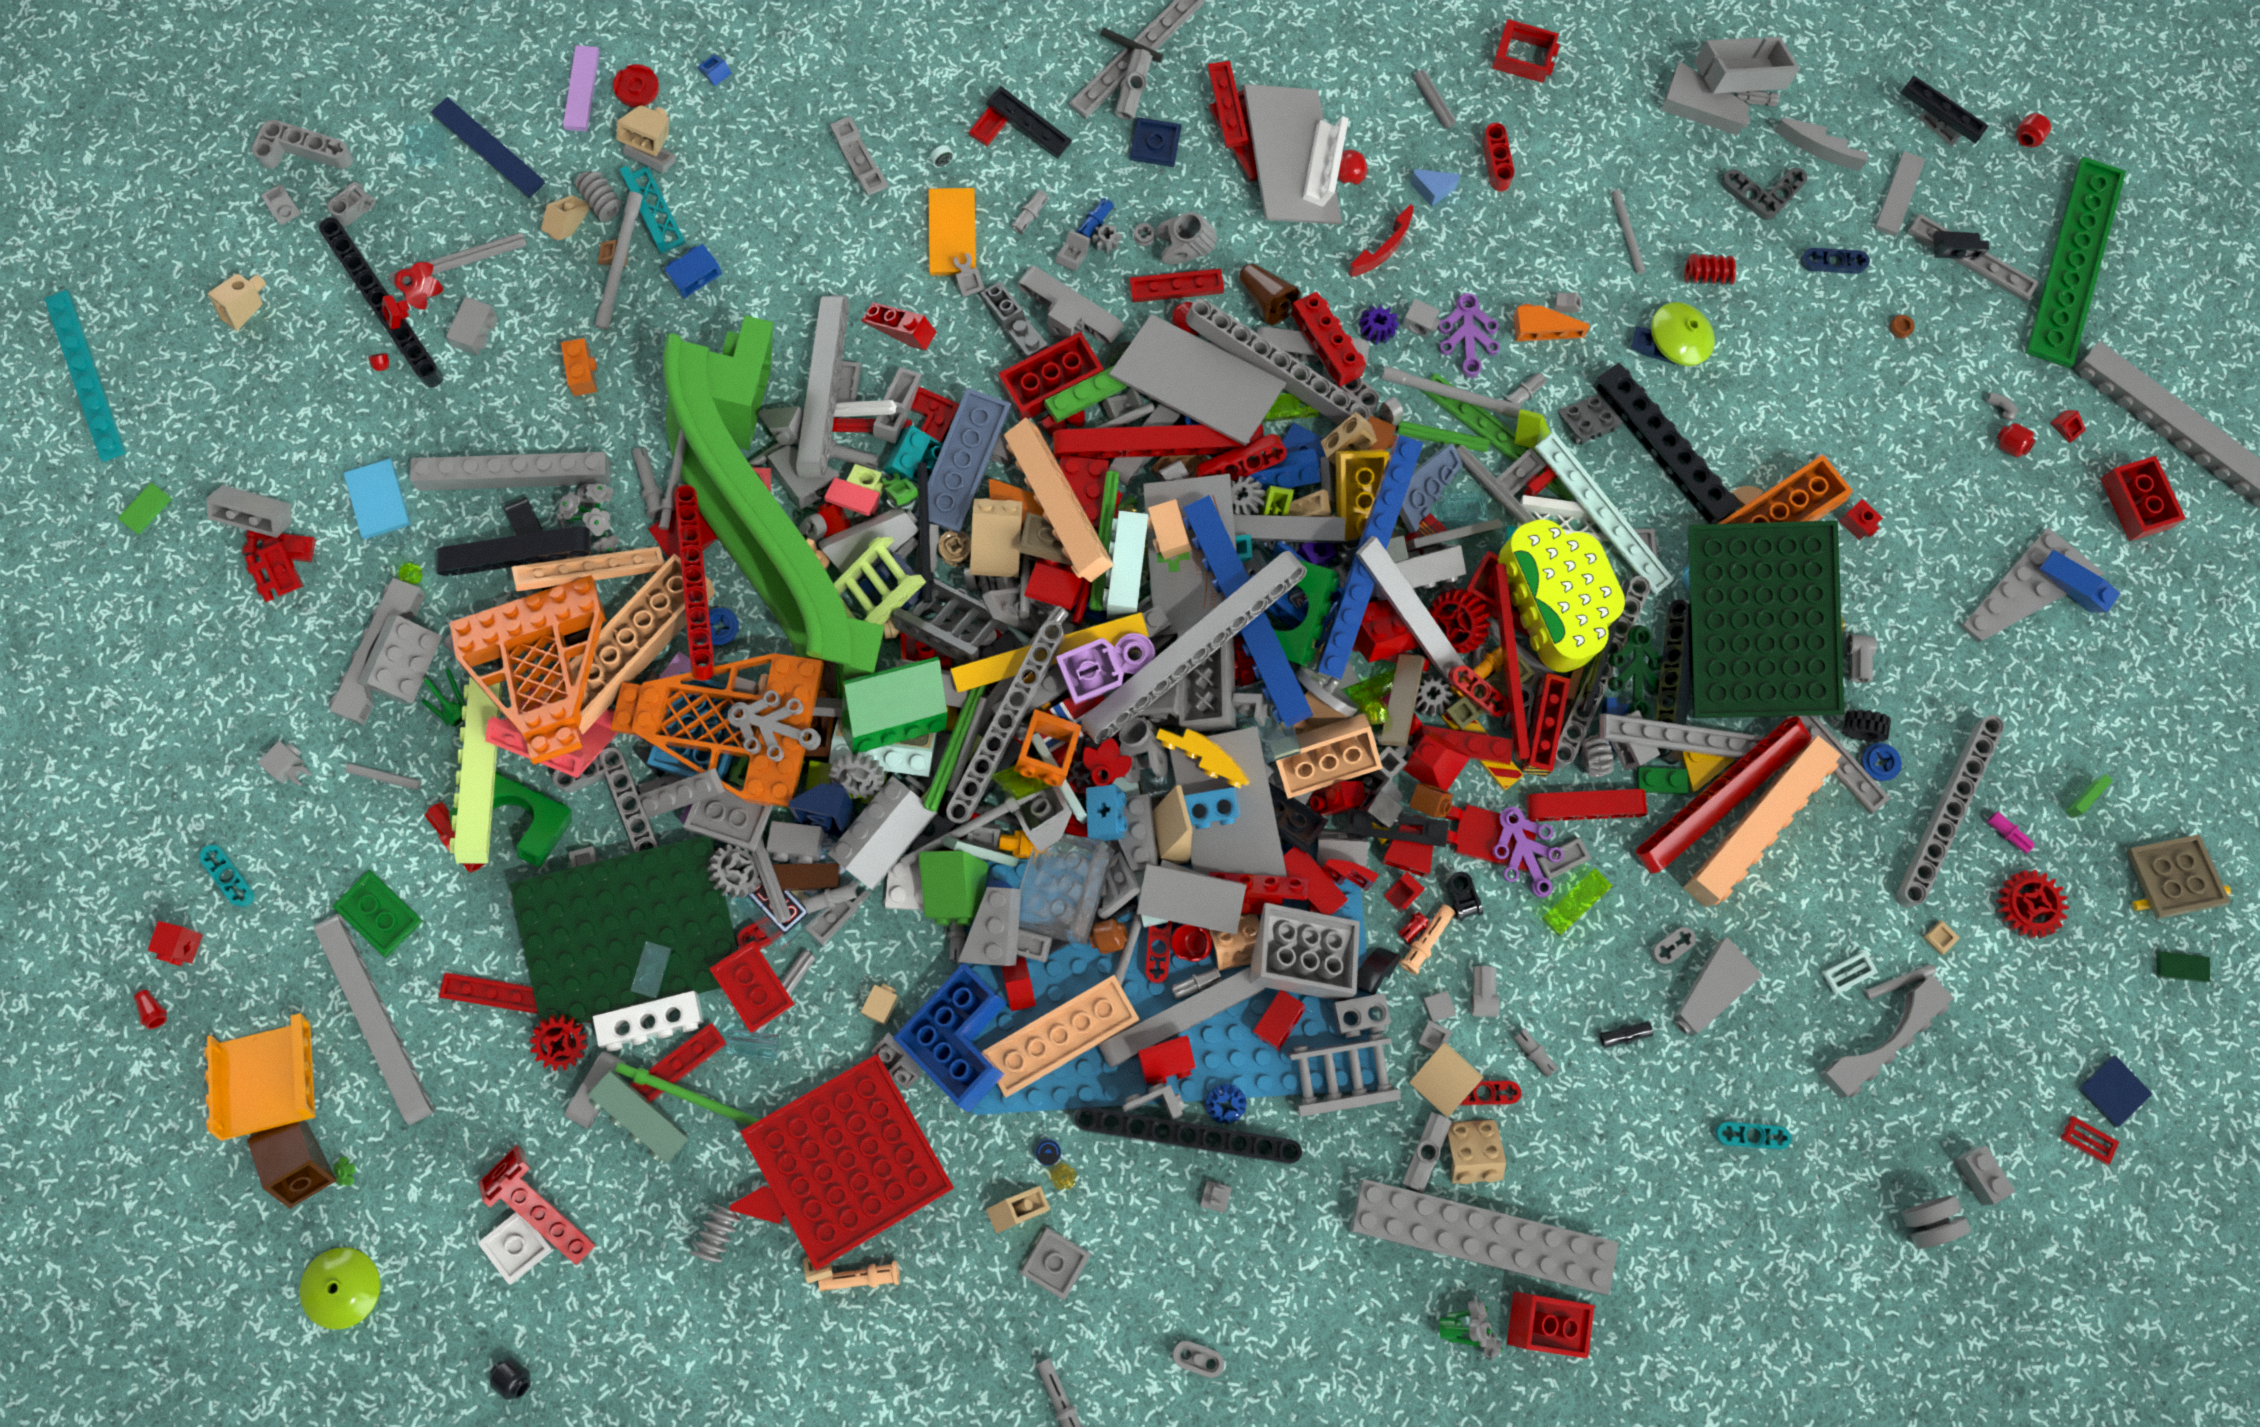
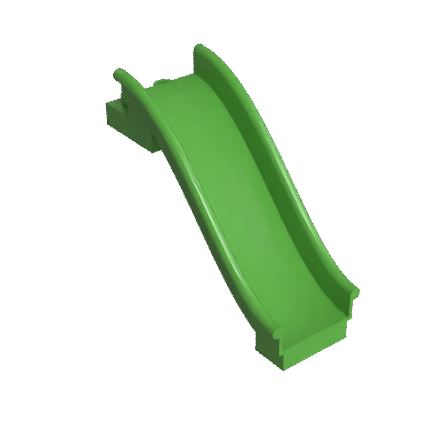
[663,315,885,699]

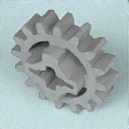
[829,752,885,799]
[707,844,762,899]

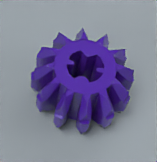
[1358,304,1399,345]

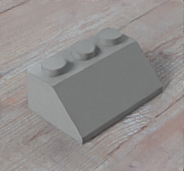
[1001,760,1072,852]

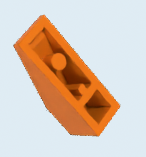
[1513,304,1590,342]

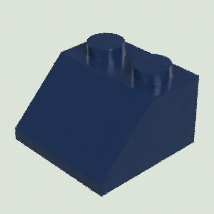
[858,553,922,616]

